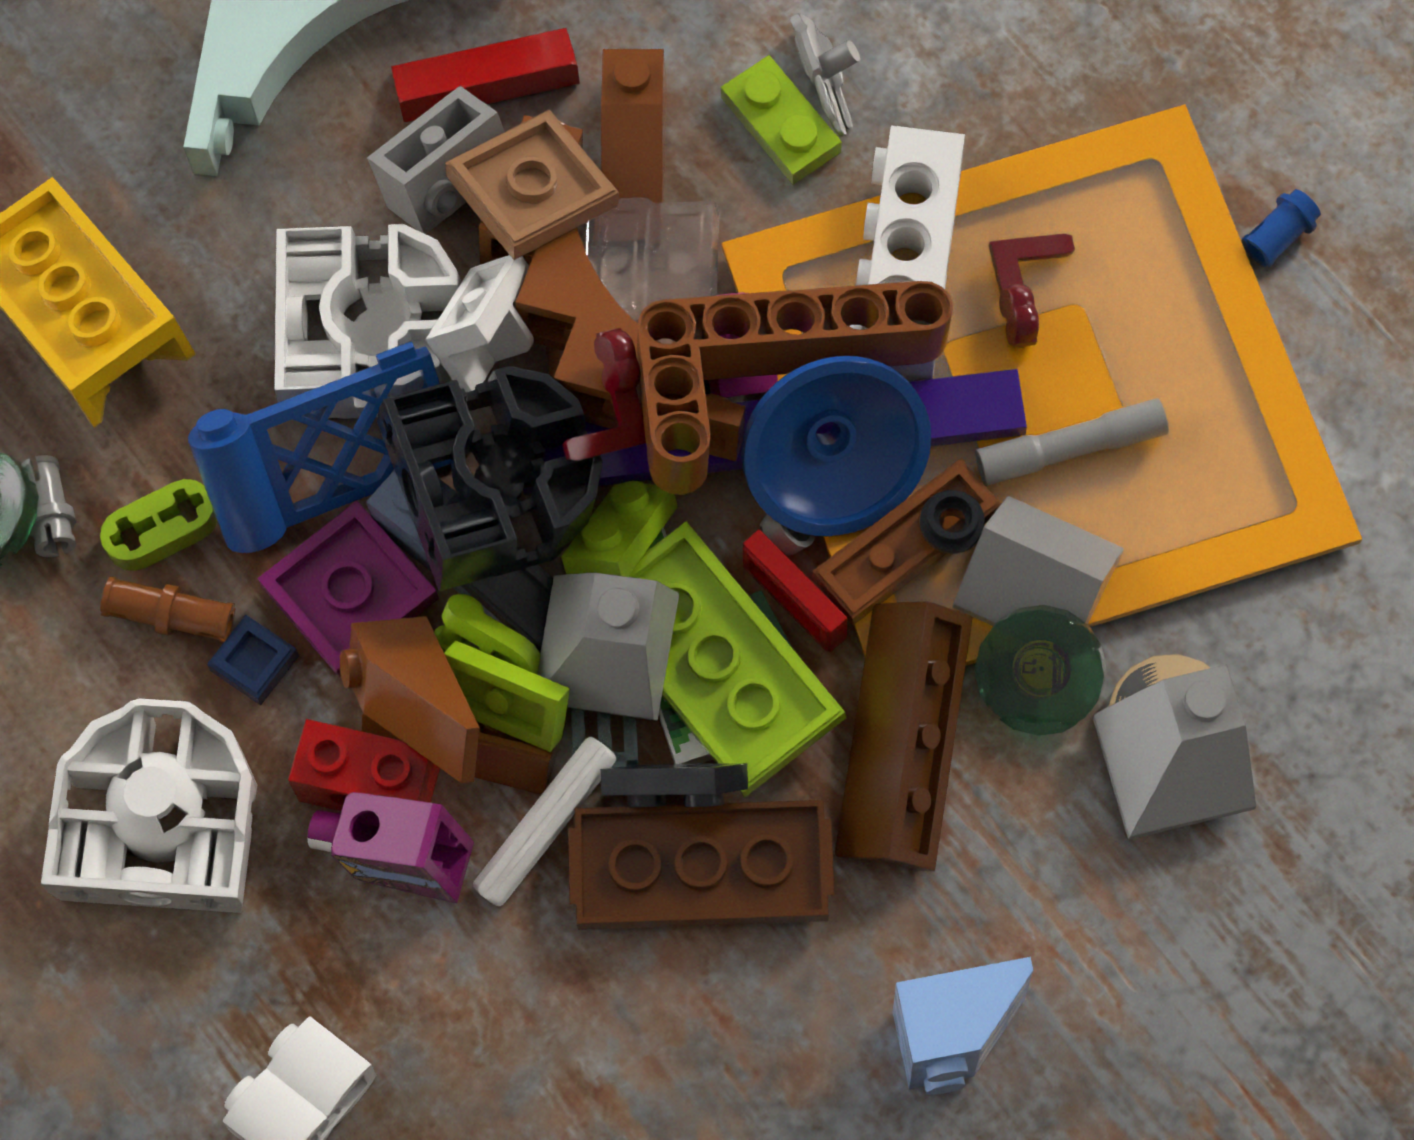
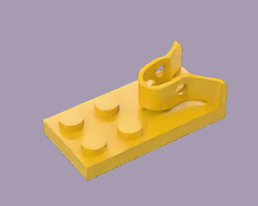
[0,177,196,428]

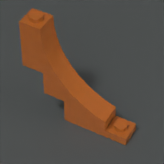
[479,115,746,461]

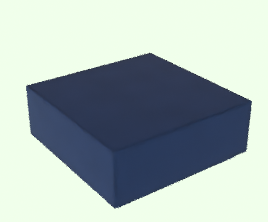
[207,615,299,705]

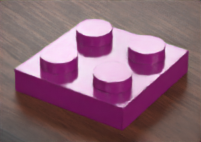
[257,500,439,678]

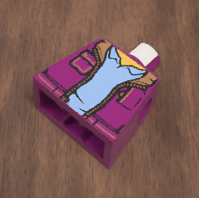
[307,792,474,903]

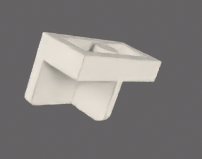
[425,255,534,392]

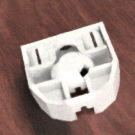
[275,224,462,419]
[41,699,257,913]

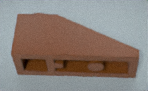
[601,49,666,247]
[340,616,480,783]

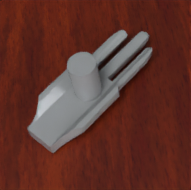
[790,13,860,136]

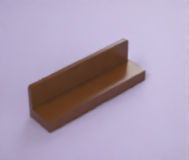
[835,601,973,871]

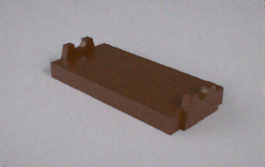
[568,800,834,930]

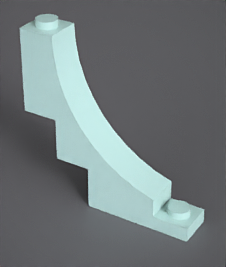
[183,0,409,176]

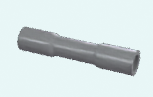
[975,398,1169,486]

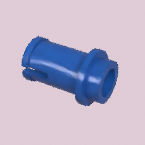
[1241,189,1321,268]

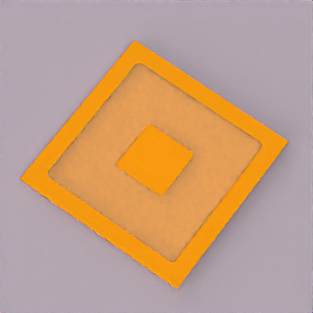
[721,104,1362,666]

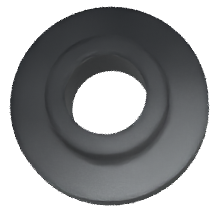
[920,490,985,554]

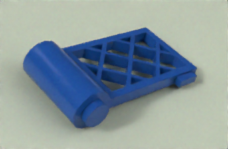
[188,341,451,553]

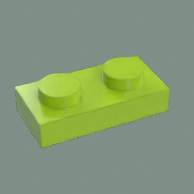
[721,55,842,185]
[561,481,678,577]
[444,640,570,752]

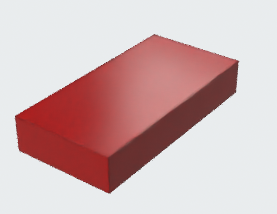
[743,529,847,652]

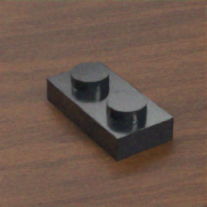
[600,763,748,807]

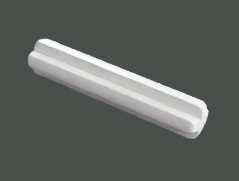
[473,737,616,906]

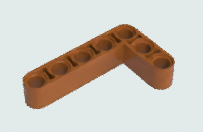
[636,281,953,495]

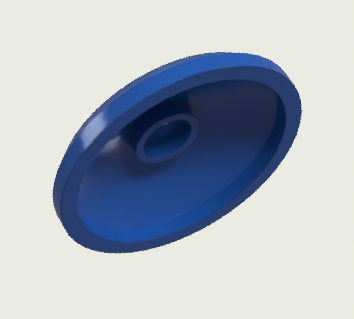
[741,356,931,536]

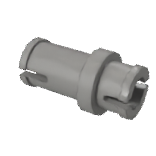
[18,455,76,557]

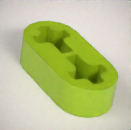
[100,479,218,571]

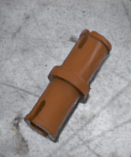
[100,576,236,643]

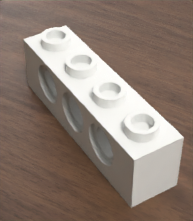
[850,125,965,382]

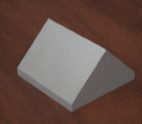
[953,496,1124,659]

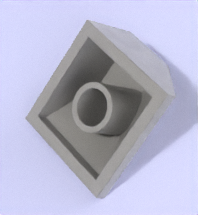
[537,573,679,721]
[1093,664,1257,840]

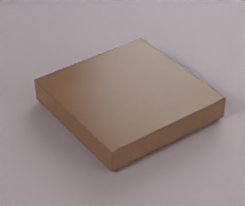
[445,109,619,260]

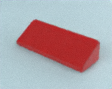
[391,28,580,122]

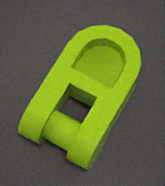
[434,594,541,674]

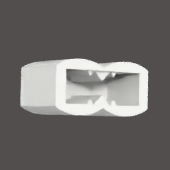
[223,1016,377,1140]

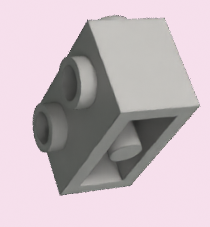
[367,86,505,234]

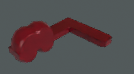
[988,233,1075,348]
[563,328,646,461]

